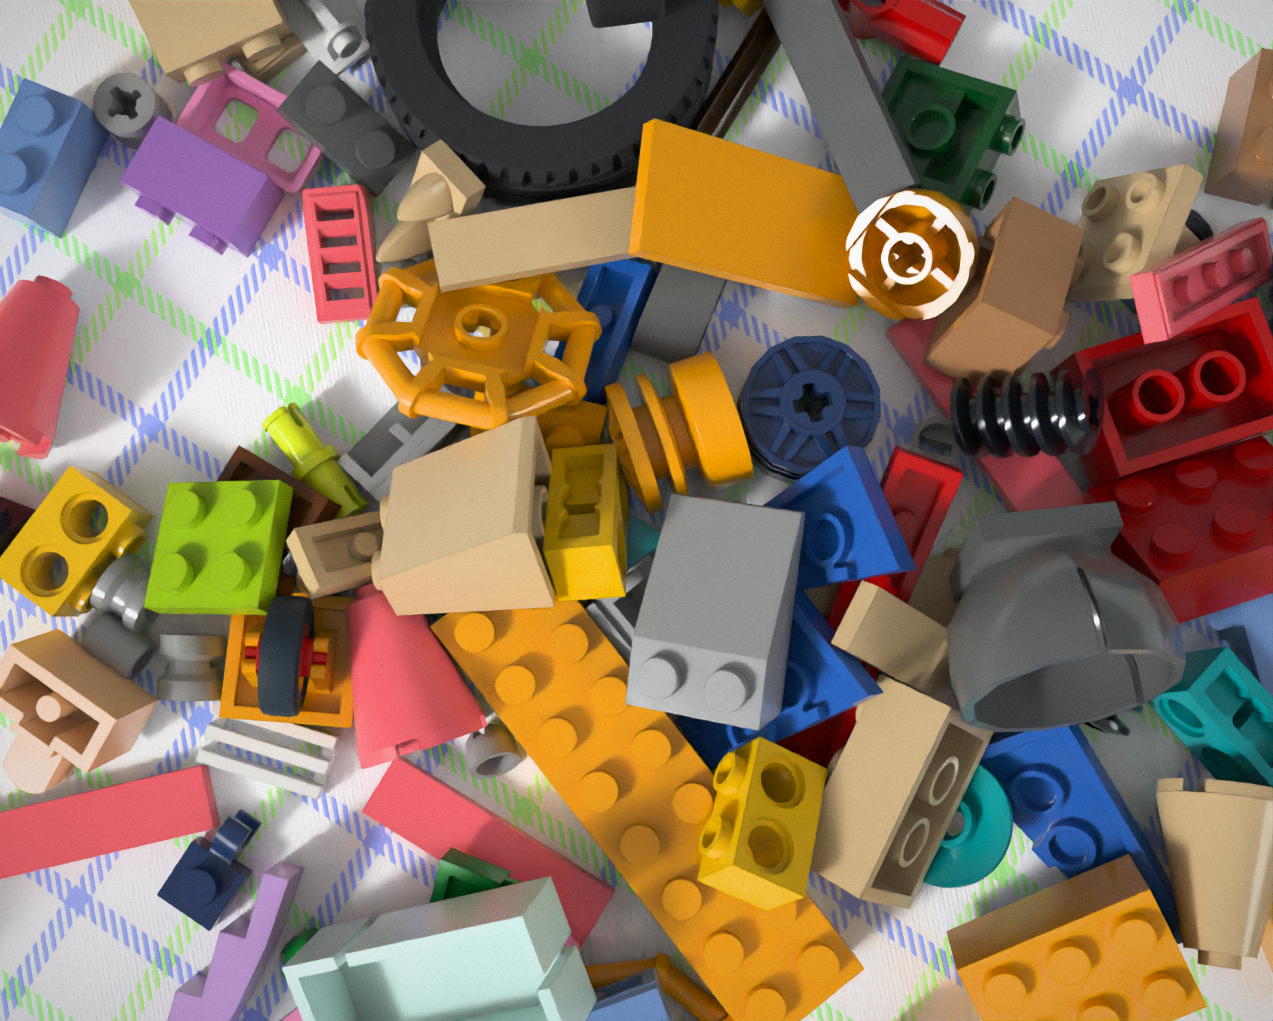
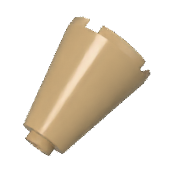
[1155,778,1273,970]

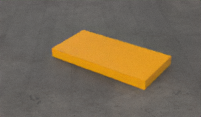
[628,118,860,309]

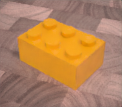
[946,854,1208,1021]

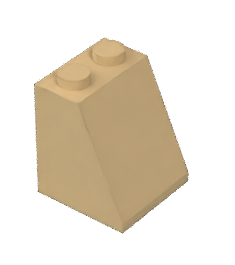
[128,0,293,87]
[371,416,556,616]

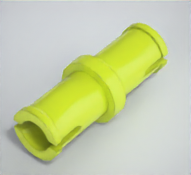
[262,402,370,520]

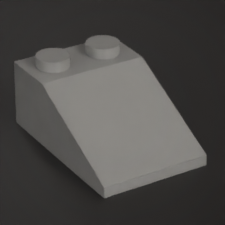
[625,493,805,731]

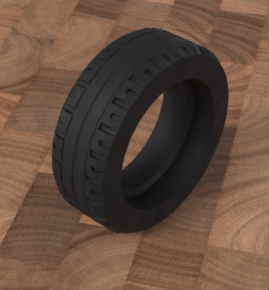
[364,0,719,207]

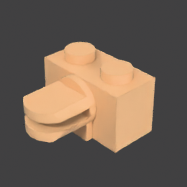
[0,629,159,794]

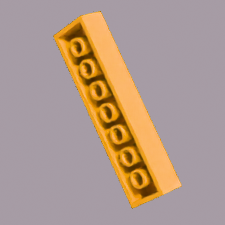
[430,593,865,1021]

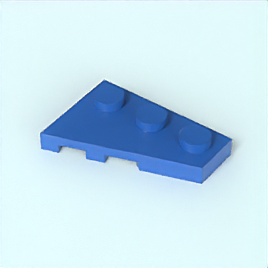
[763,446,917,590]
[675,589,884,770]

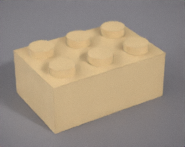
[810,674,994,909]

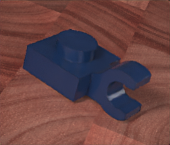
[157,809,262,931]

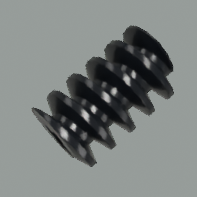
[950,368,1104,460]

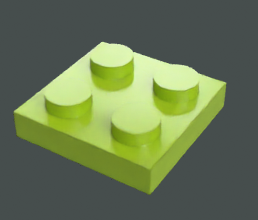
[144,480,294,615]

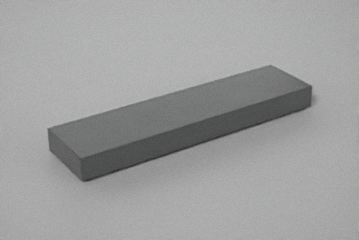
[762,0,922,214]

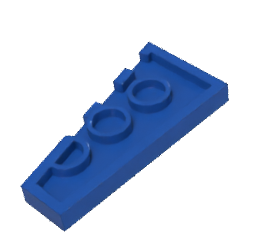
[979,724,1182,944]

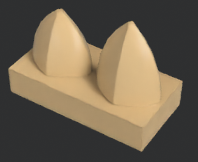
[376,139,486,262]
[286,510,384,599]

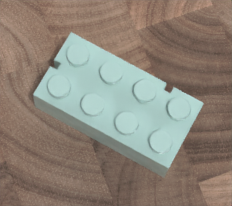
[282,876,597,1021]

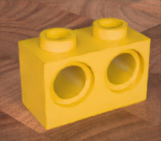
[543,443,630,602]
[0,465,154,617]
[697,737,828,911]

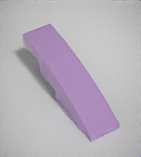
[167,861,305,1021]

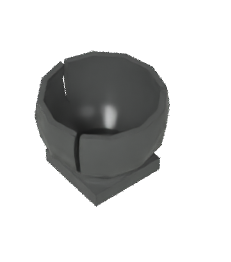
[947,501,1186,732]

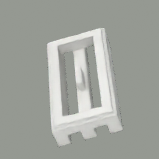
[195,700,341,800]

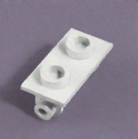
[280,0,370,76]

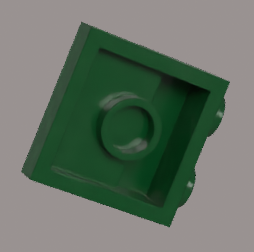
[881,55,1026,215]

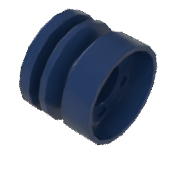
[736,335,881,484]

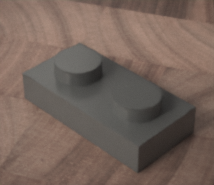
[276,60,417,198]

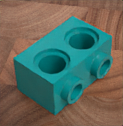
[1146,646,1273,787]

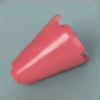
[0,275,80,460]
[346,583,487,769]

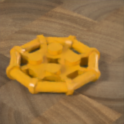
[355,258,602,430]

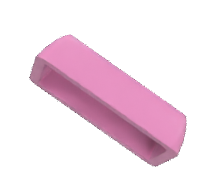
[176,62,324,194]

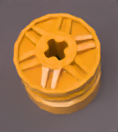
[604,350,753,515]

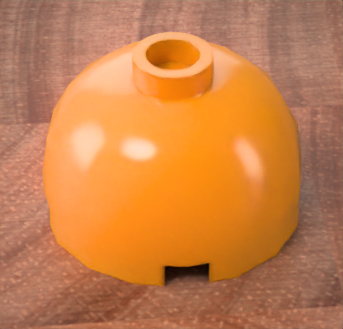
[846,188,980,321]

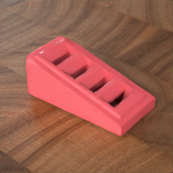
[302,184,380,324]

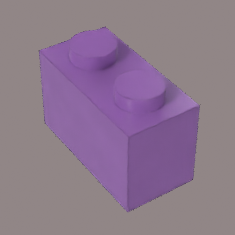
[120,115,285,258]

